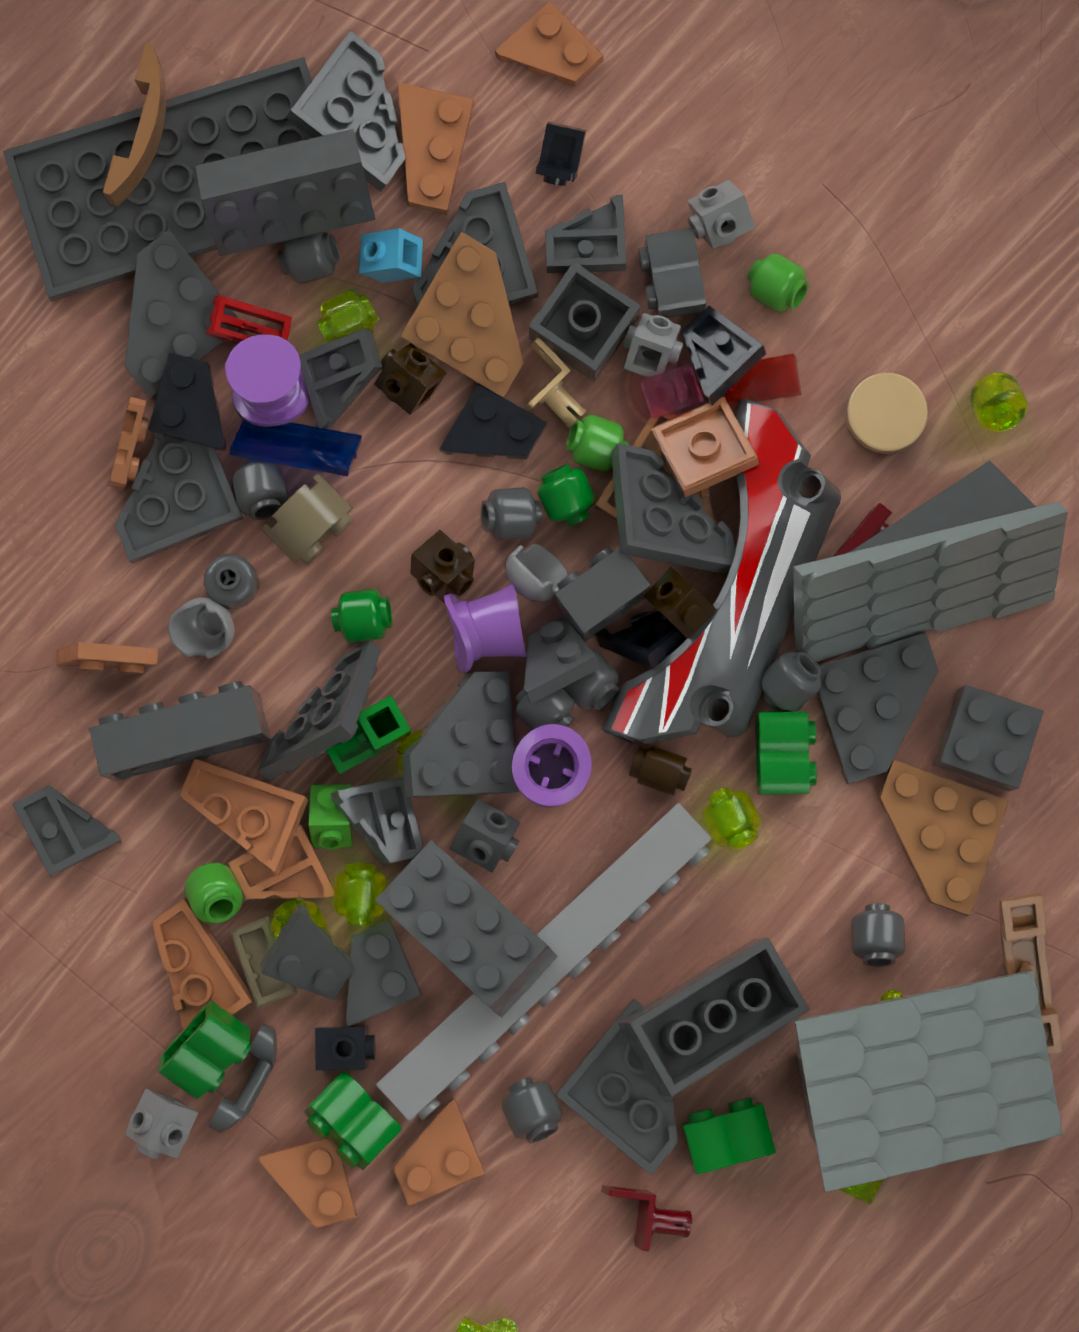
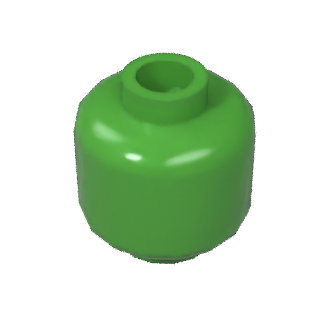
[747,253,809,313]
[566,415,629,472]
[184,863,243,924]

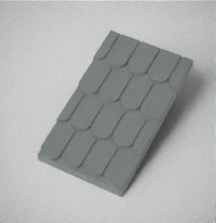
[793,461,1068,662]
[794,970,1063,1192]

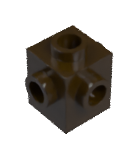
[374,343,447,415]
[410,530,475,604]

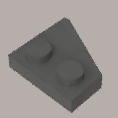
[545,195,626,273]
[299,329,382,429]
[524,617,600,704]
[331,777,423,866]
[13,785,121,878]
[260,904,354,1000]
[346,920,422,1027]

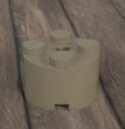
[261,473,353,565]

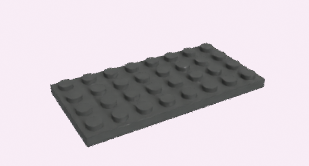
[3,57,312,302]

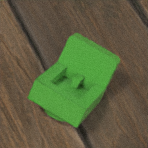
[308,784,353,850]

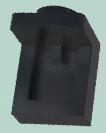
[535,121,587,186]

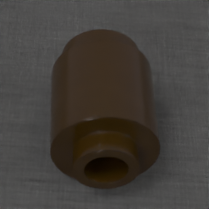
[629,745,692,796]

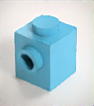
[358,228,423,283]

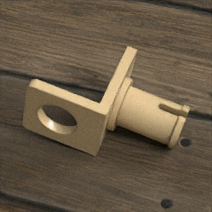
[524,337,587,428]

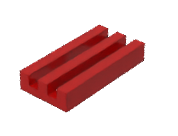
[206,295,293,344]

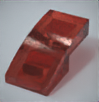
[722,353,802,405]

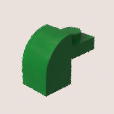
[326,695,411,775]

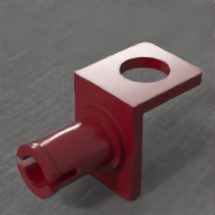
[601,1185,692,1251]

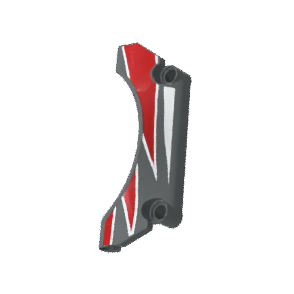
[602,399,841,744]

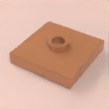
[651,396,759,498]

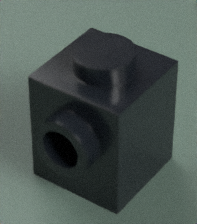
[315,1026,376,1070]

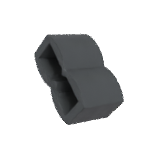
[638,228,706,318]

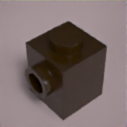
[643,567,717,639]

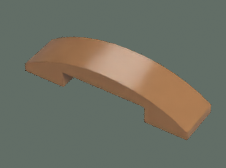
[103,42,166,207]
[999,893,1062,1055]

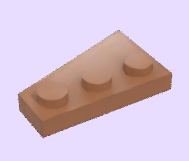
[398,82,474,215]
[179,759,308,876]
[151,898,255,1031]

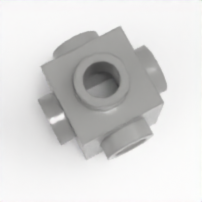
[687,180,755,249]
[623,313,683,382]
[125,1089,198,1159]

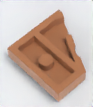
[495,1,604,87]
[108,397,149,490]
[57,642,158,674]
[228,825,337,899]
[393,1099,485,1206]
[259,1137,357,1228]

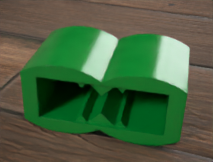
[755,712,817,795]
[158,1001,251,1099]
[304,1071,402,1170]
[681,1097,776,1175]

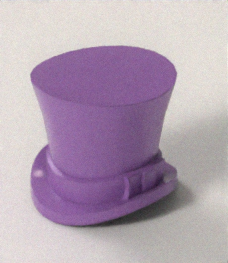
[225,335,310,427]
[444,584,527,673]
[512,724,592,807]

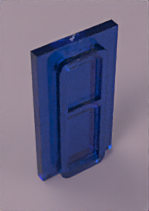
[230,419,362,476]

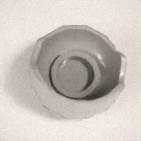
[505,544,568,601]
[167,597,235,659]

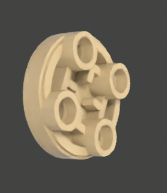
[846,373,928,455]

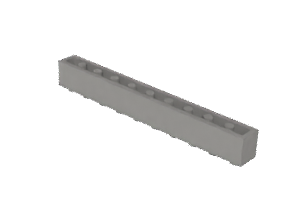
[376,803,712,1121]

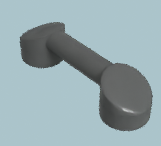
[209,1024,277,1133]

